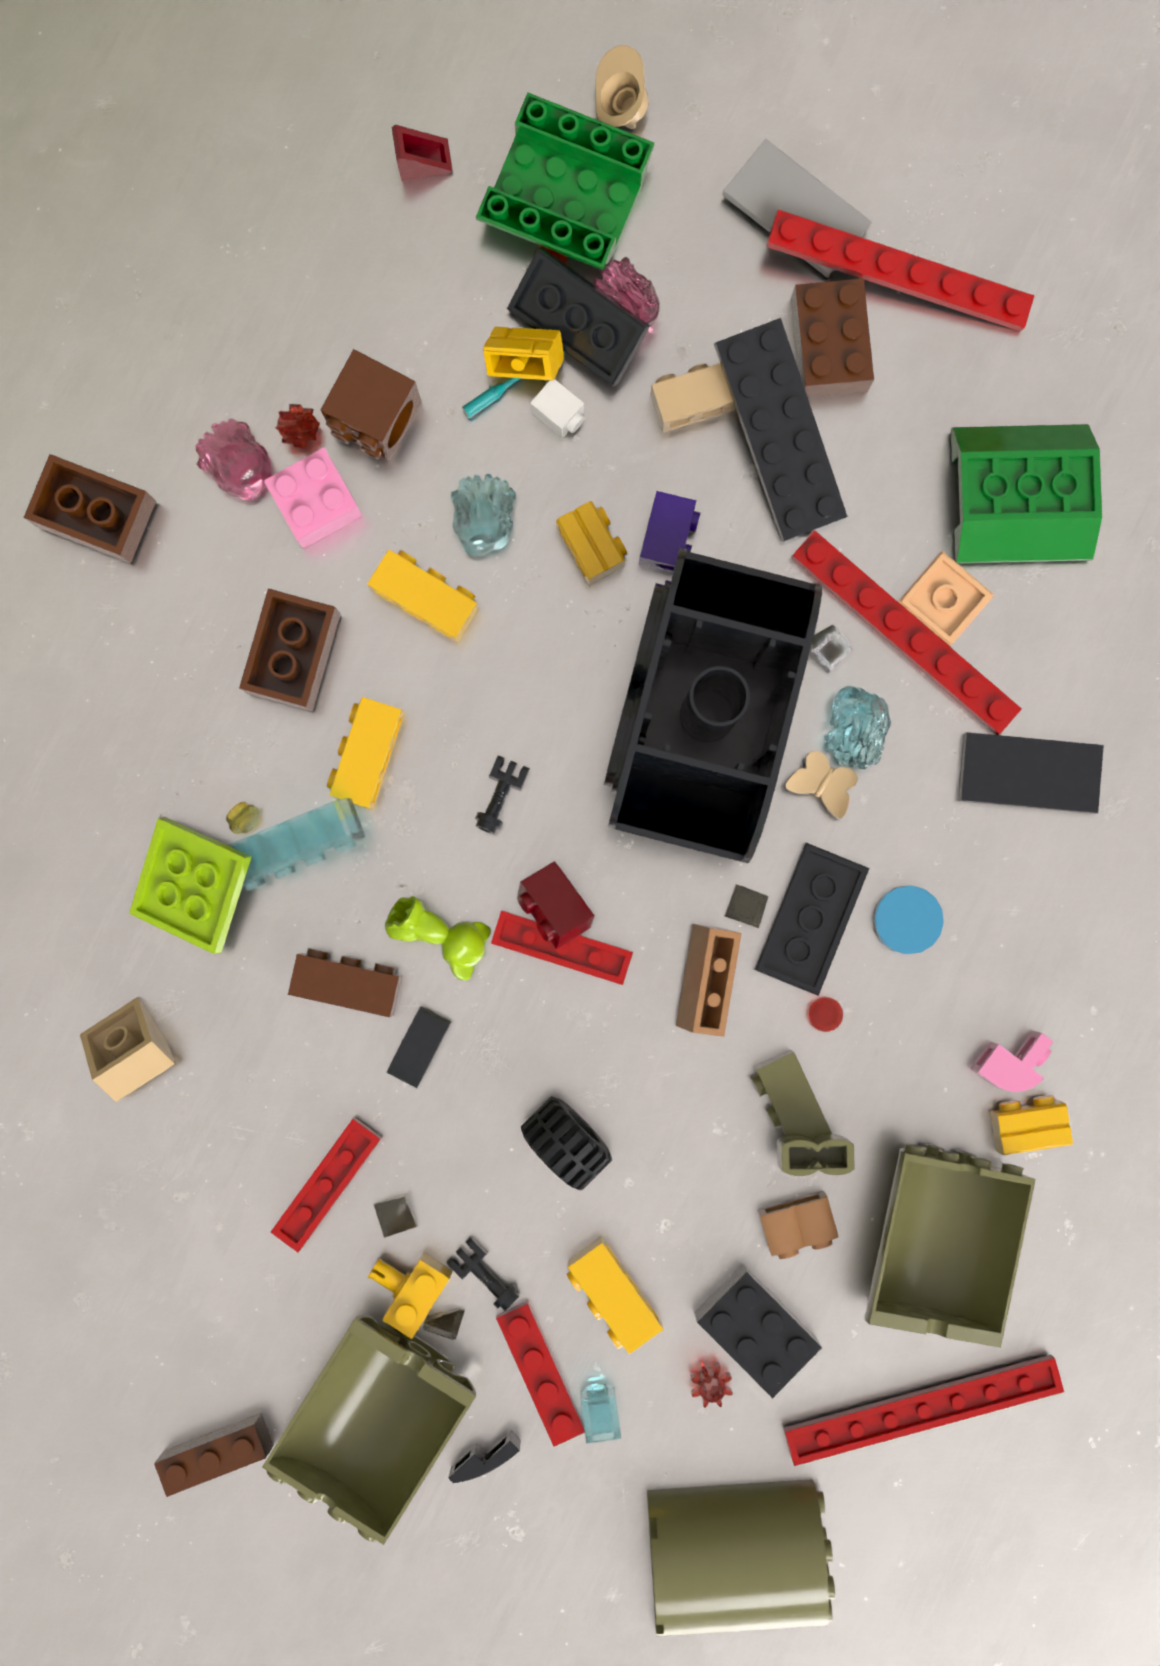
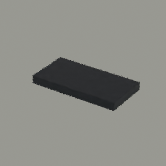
[507,248,651,386]
[959,732,1104,814]
[753,842,870,996]

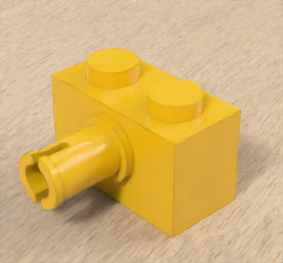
[367,1252,453,1339]

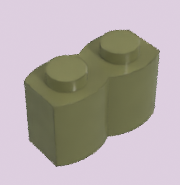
[777,1134,855,1176]

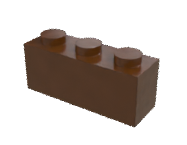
[288,948,403,1018]
[154,1413,274,1497]

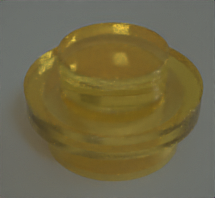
[226,802,259,834]

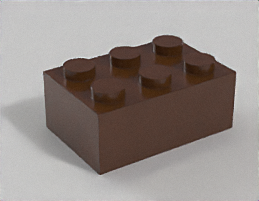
[790,278,874,398]
[23,454,156,564]
[239,588,341,712]

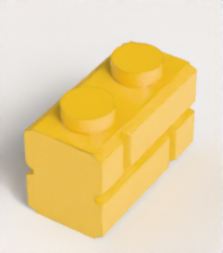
[483,326,564,381]
[556,501,627,585]
[990,1095,1073,1156]

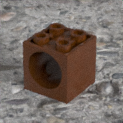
[320,349,422,460]

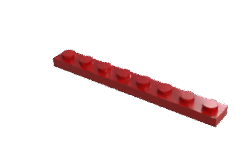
[766,209,1034,332]
[791,530,1022,735]
[783,1355,1064,1466]

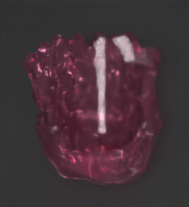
[594,257,660,325]
[195,418,273,501]

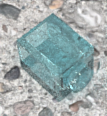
[580,1384,621,1444]

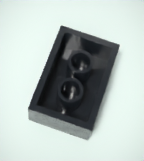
[694,1264,822,1399]

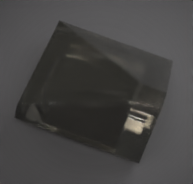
[809,625,853,673]
[725,884,769,928]
[374,1193,417,1238]
[422,1308,465,1340]

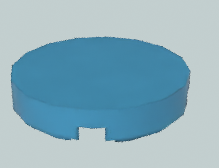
[873,885,944,954]

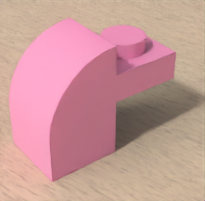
[971,1031,1054,1092]

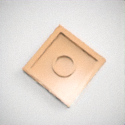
[898,551,994,646]

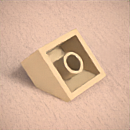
[80,997,175,1102]

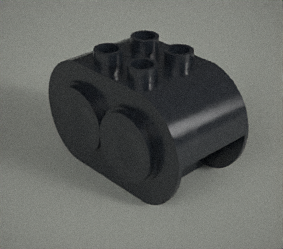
[604,547,822,864]

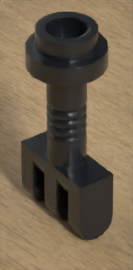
[475,755,530,834]
[446,1236,519,1311]

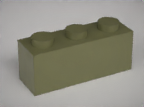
[751,1050,832,1139]

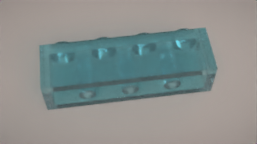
[228,798,366,891]

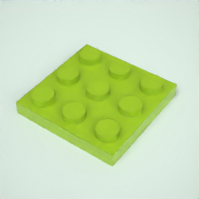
[129,817,252,954]

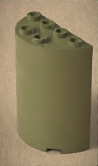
[864,1143,1036,1348]
[262,1315,476,1545]
[647,1479,835,1637]

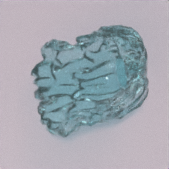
[451,474,516,557]
[824,686,891,769]

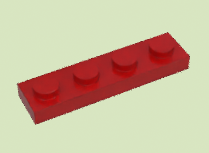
[491,910,633,985]
[270,1117,382,1253]
[496,1301,585,1447]

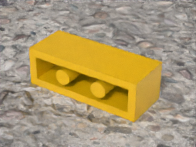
[367,549,479,643]
[327,697,405,810]
[566,1236,664,1354]

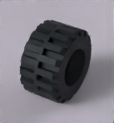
[521,1096,612,1191]

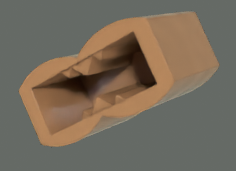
[758,1192,839,1259]

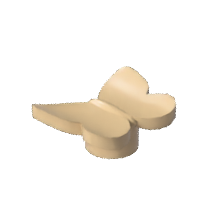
[785,751,858,818]

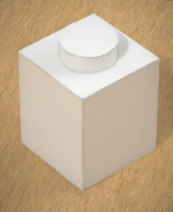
[530,379,585,438]

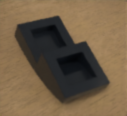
[386,1006,451,1088]
[448,1430,521,1483]

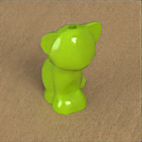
[384,896,491,981]

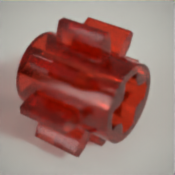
[275,404,320,448]
[690,1362,733,1408]

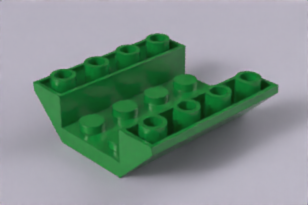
[476,92,655,270]
[951,424,1102,564]

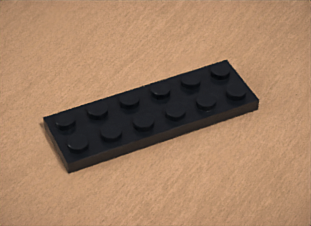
[714,318,848,541]

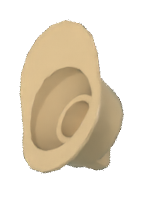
[595,45,649,129]

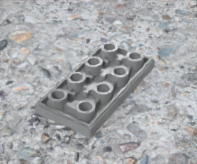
[723,139,872,278]

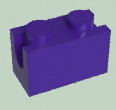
[639,491,701,572]

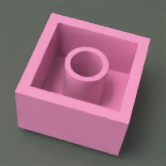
[264,447,362,549]

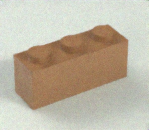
[676,924,742,1037]

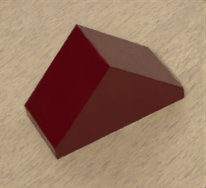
[391,125,453,181]

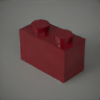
[517,861,595,949]

